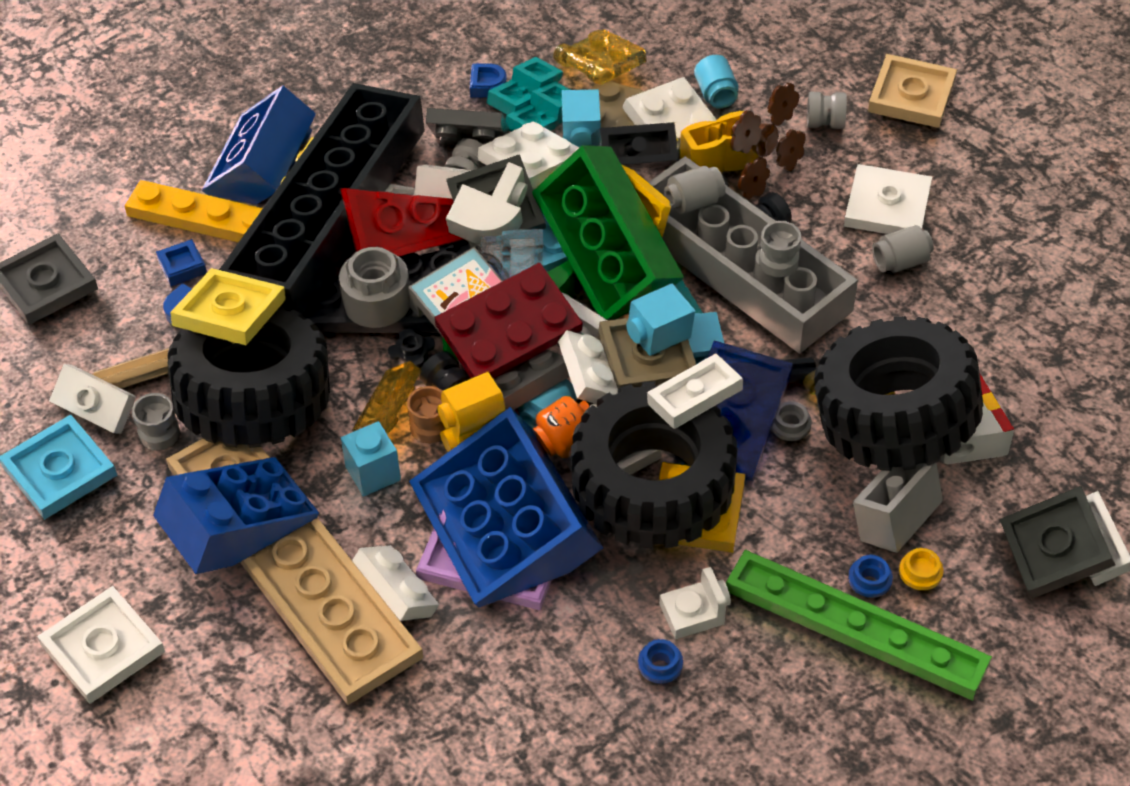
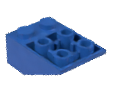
[153,457,319,574]

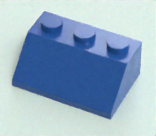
[201,86,316,205]

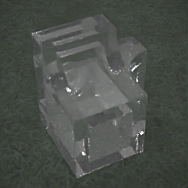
[478,229,544,281]

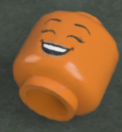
[532,396,590,459]

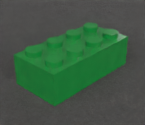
[532,145,684,320]

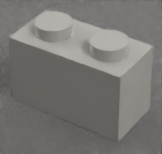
[853,463,943,553]

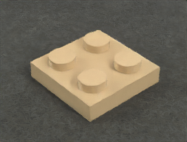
[868,54,957,128]

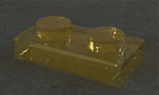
[352,361,421,434]

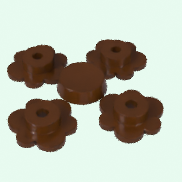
[730,82,806,200]

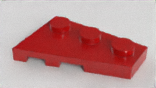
[341,188,463,256]

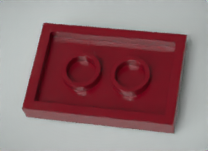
[434,262,583,379]

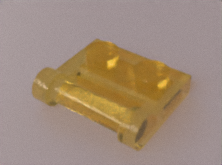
[553,29,647,85]

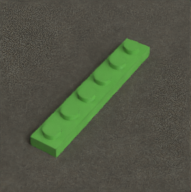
[726,550,992,701]

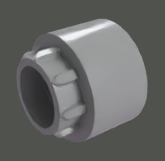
[339,247,410,328]

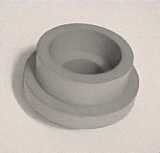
[770,401,812,441]

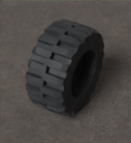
[167,306,330,448]
[814,316,984,471]
[571,381,738,549]

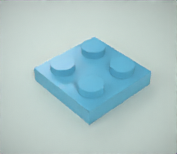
[0,415,117,520]

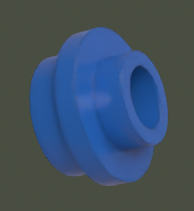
[848,555,893,598]
[638,639,683,684]

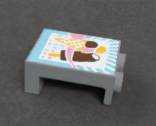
[408,247,503,370]

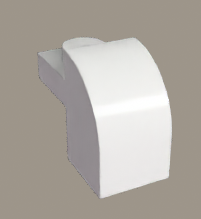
[446,162,528,245]

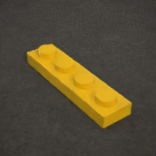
[124,180,263,242]

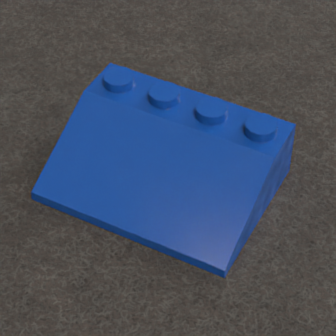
[409,407,603,608]

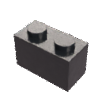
[591,122,678,169]

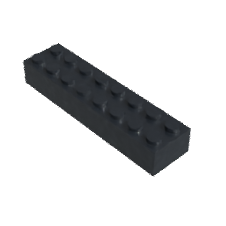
[219,83,425,315]

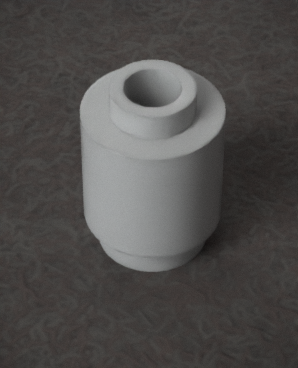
[664,166,726,214]
[872,225,934,273]

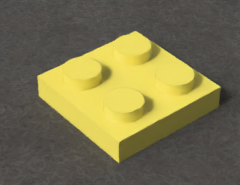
[170,268,285,345]

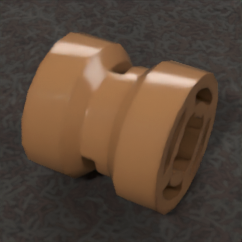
[407,386,445,444]

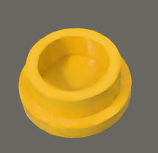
[899,548,944,591]

